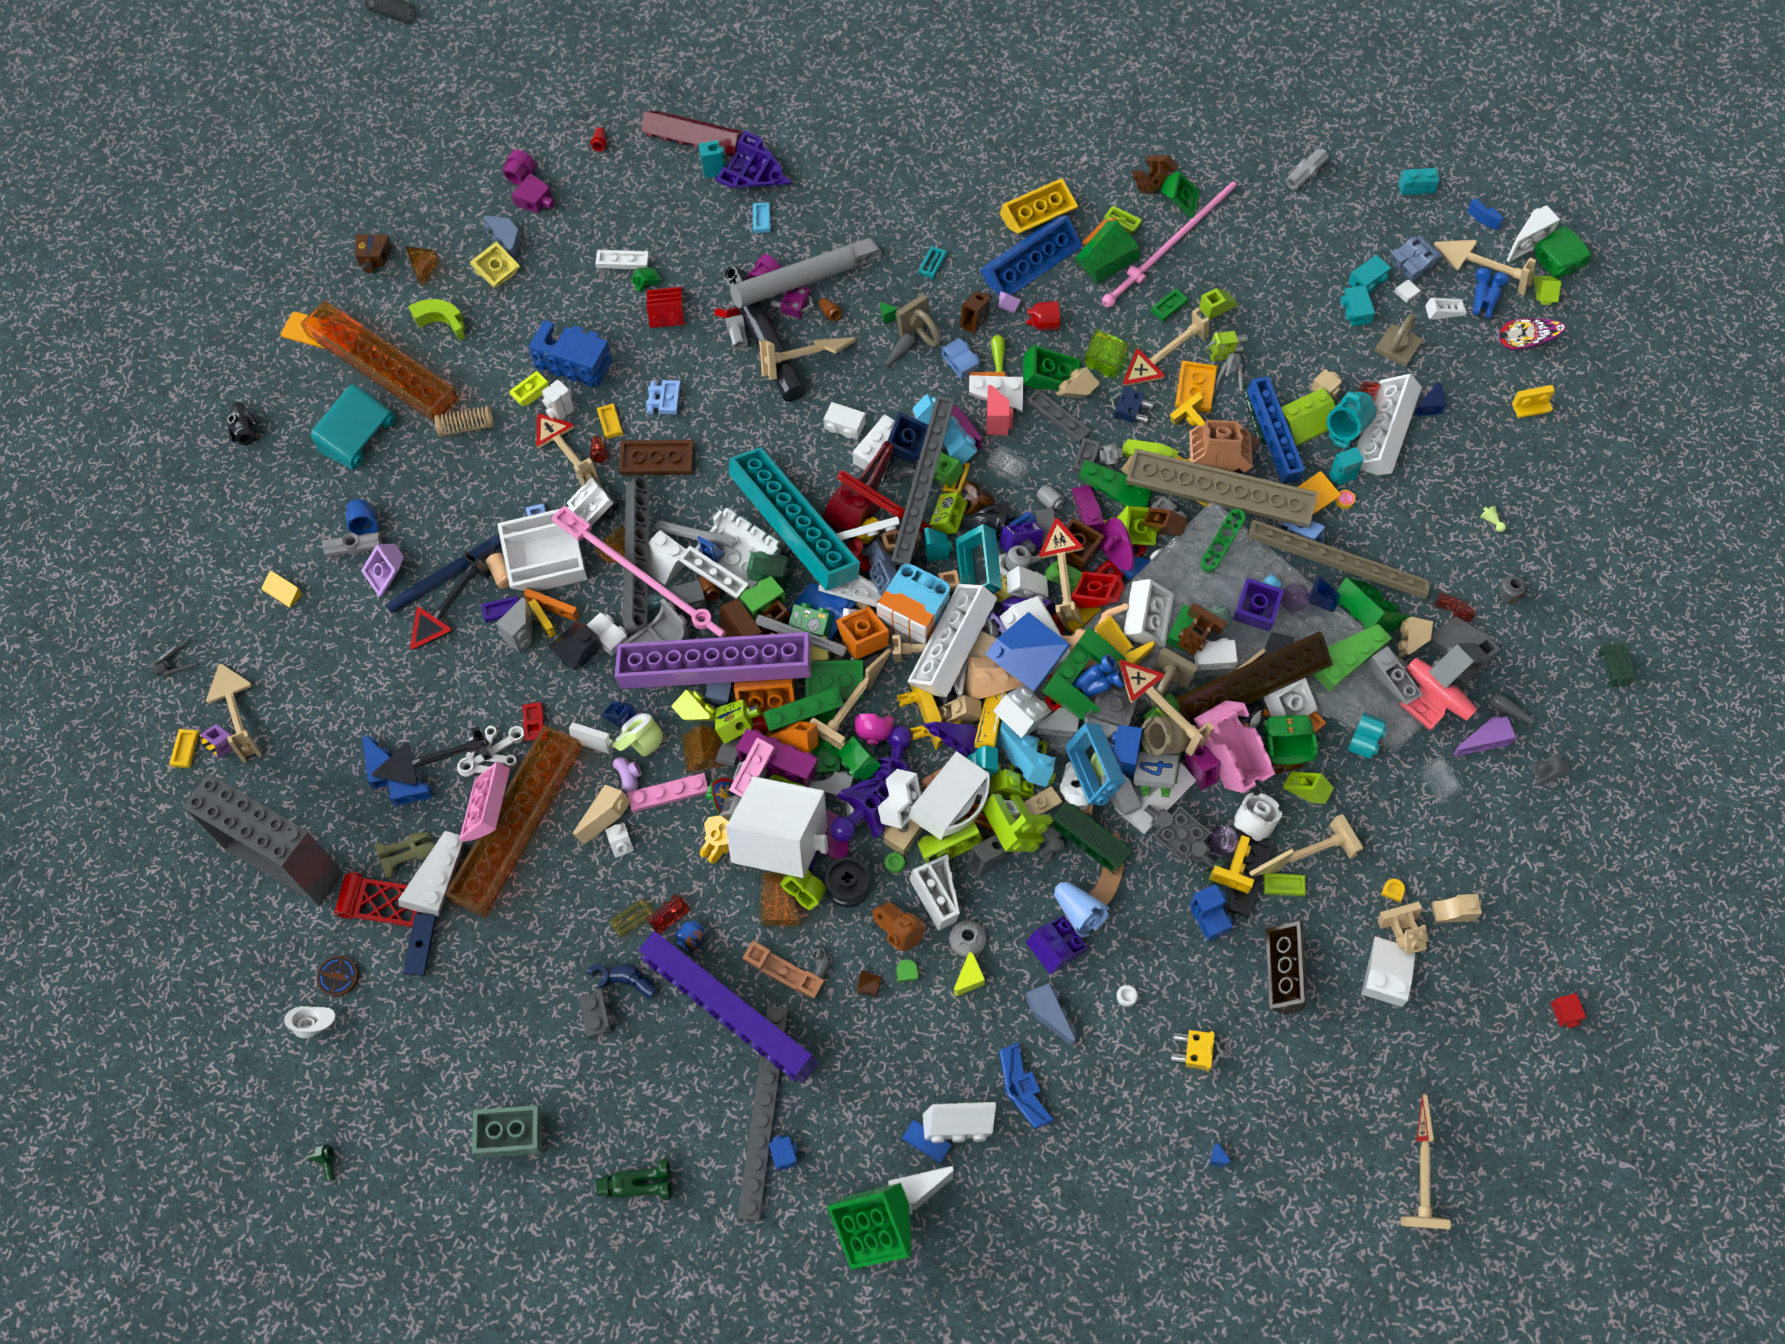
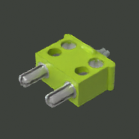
[1204,331,1248,362]

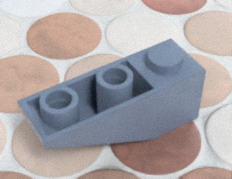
[1025,983,1077,1046]

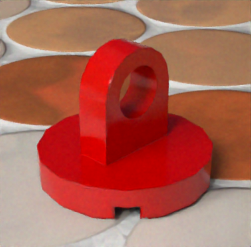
[846,537,871,572]

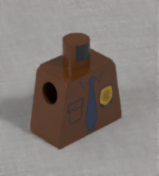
[355,234,392,273]
[959,291,992,334]

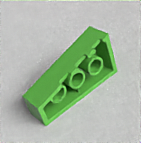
[1313,624,1391,692]

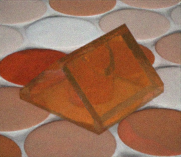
[682,725,725,772]

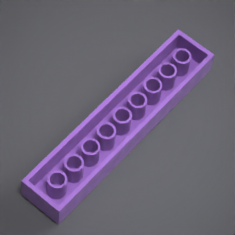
[615,632,812,689]

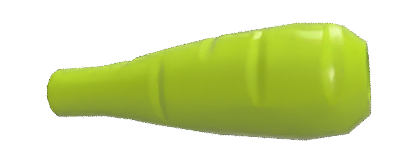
[991,335,1005,372]

